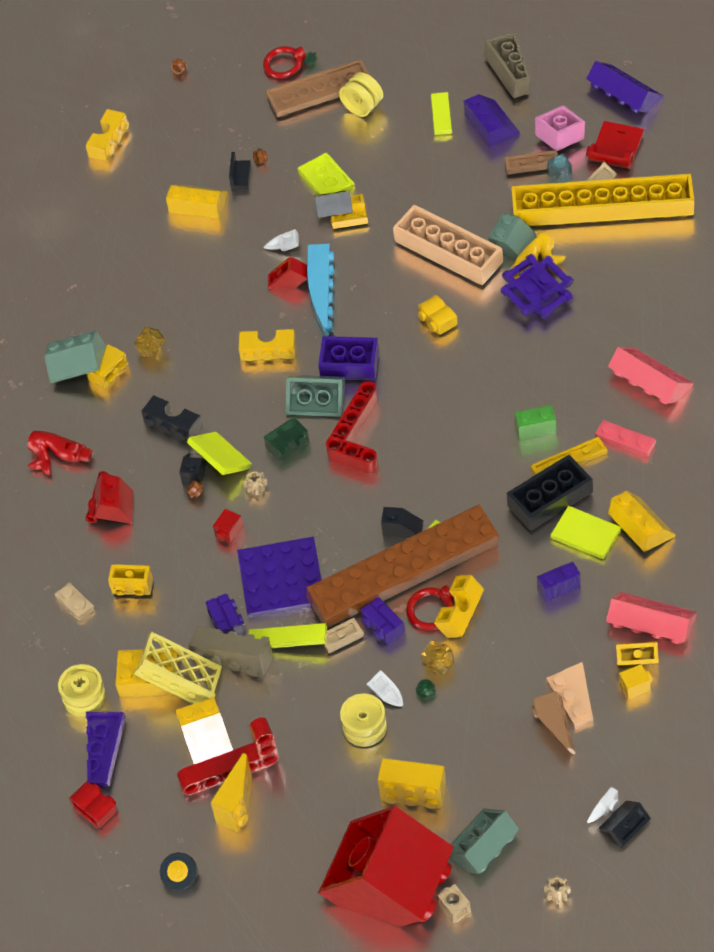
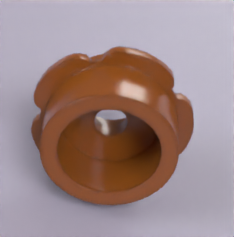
[171,58,187,74]
[253,148,268,165]
[186,480,203,498]

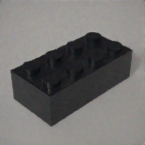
[507,454,593,532]

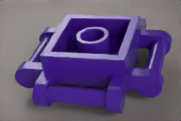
[500,254,574,318]

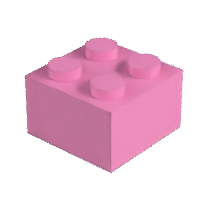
[535,106,585,151]

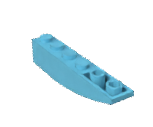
[307,244,334,336]

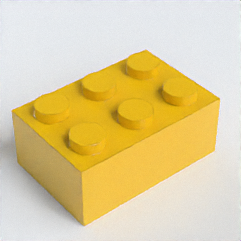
[116,649,181,697]
[378,758,447,809]

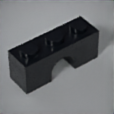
[141,395,203,441]

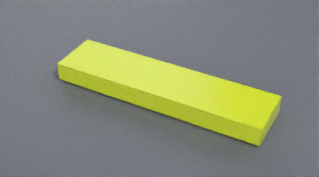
[249,623,327,648]

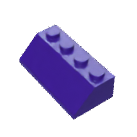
[586,61,664,113]

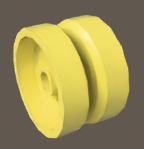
[339,72,383,117]
[58,664,106,717]
[340,693,387,747]

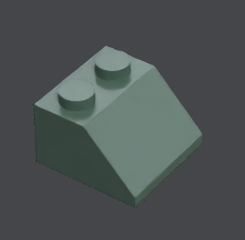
[488,212,537,260]

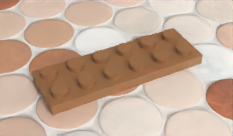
[265,59,369,117]

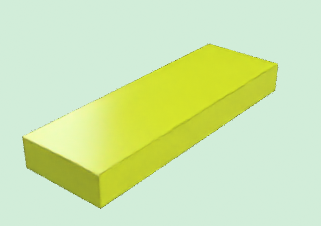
[431,92,452,135]

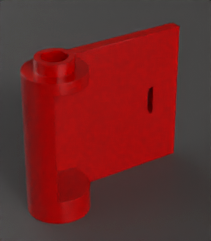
[586,121,644,169]

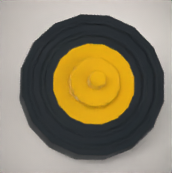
[159,852,198,891]

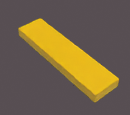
[530,436,608,476]

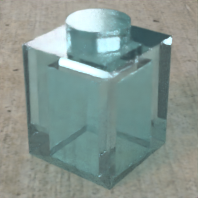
[548,154,572,183]

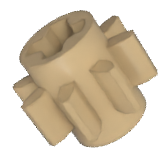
[243,471,268,495]
[544,875,571,904]

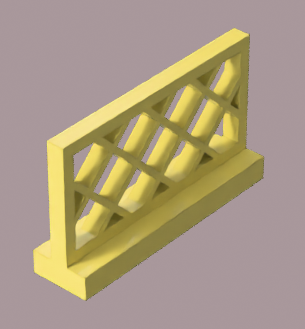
[134,631,222,704]

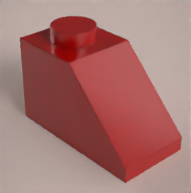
[268,256,308,290]

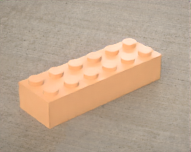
[393,205,503,286]

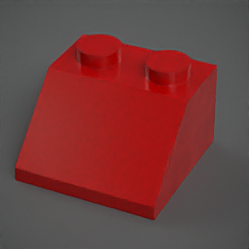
[94,473,133,524]

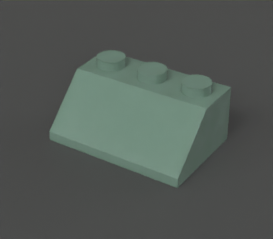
[44,330,106,383]
[286,375,345,417]
[449,808,520,874]

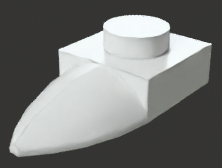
[264,229,299,252]
[366,670,403,707]
[587,787,619,823]

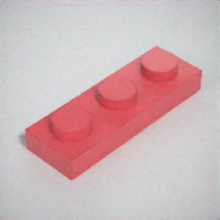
[595,420,656,458]

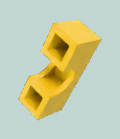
[86,109,129,161]
[239,329,296,361]
[434,575,484,638]

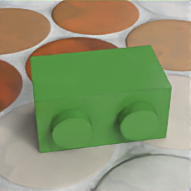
[515,405,557,441]

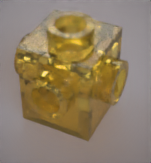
[134,327,167,357]
[421,640,454,675]

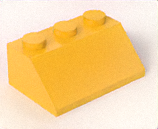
[166,184,228,219]
[608,491,675,552]

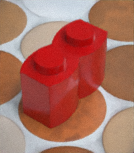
[69,781,117,829]

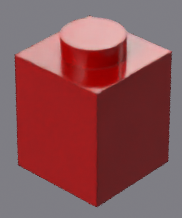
[213,509,244,544]

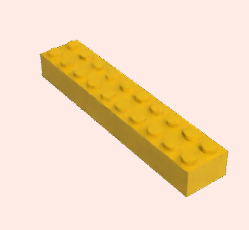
[512,174,694,226]

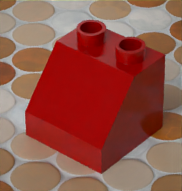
[318,805,454,927]

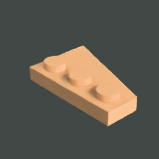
[546,662,593,729]

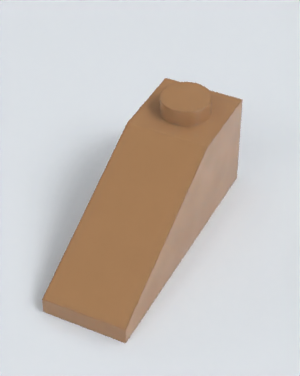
[532,691,576,755]

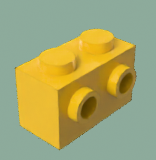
[108,565,153,596]

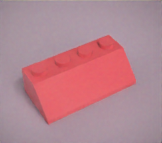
[608,347,694,405]
[606,592,697,644]

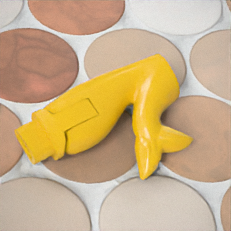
[509,232,566,279]

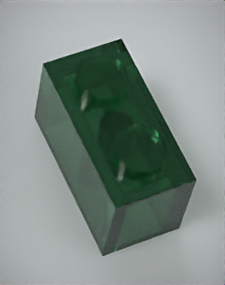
[264,417,309,461]

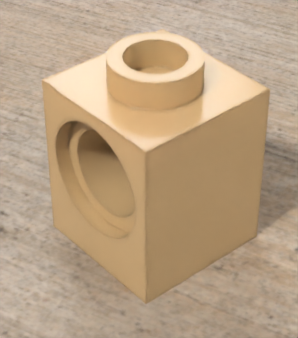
[437,884,471,924]

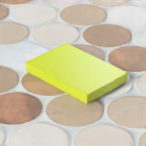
[297,152,355,195]
[187,432,252,475]
[551,506,621,560]

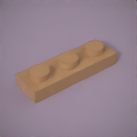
[505,150,560,175]

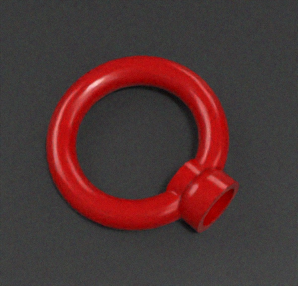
[263,46,307,79]
[406,585,454,631]

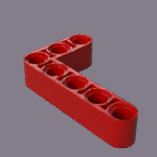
[326,381,378,474]
[177,717,279,795]

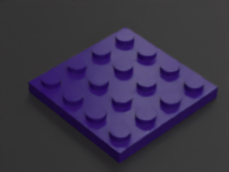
[237,536,321,618]

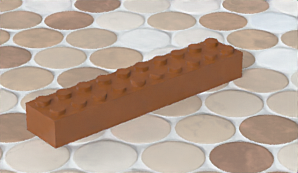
[306,504,499,628]

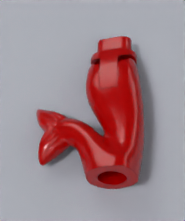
[27,431,93,475]

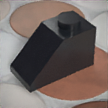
[179,453,207,486]
[381,507,424,538]

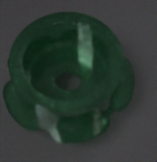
[304,51,318,67]
[416,679,436,699]

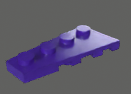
[86,712,126,787]

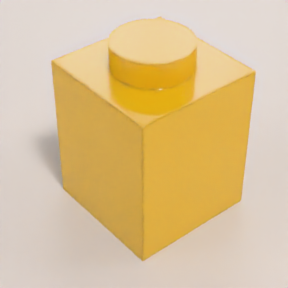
[619,664,652,699]

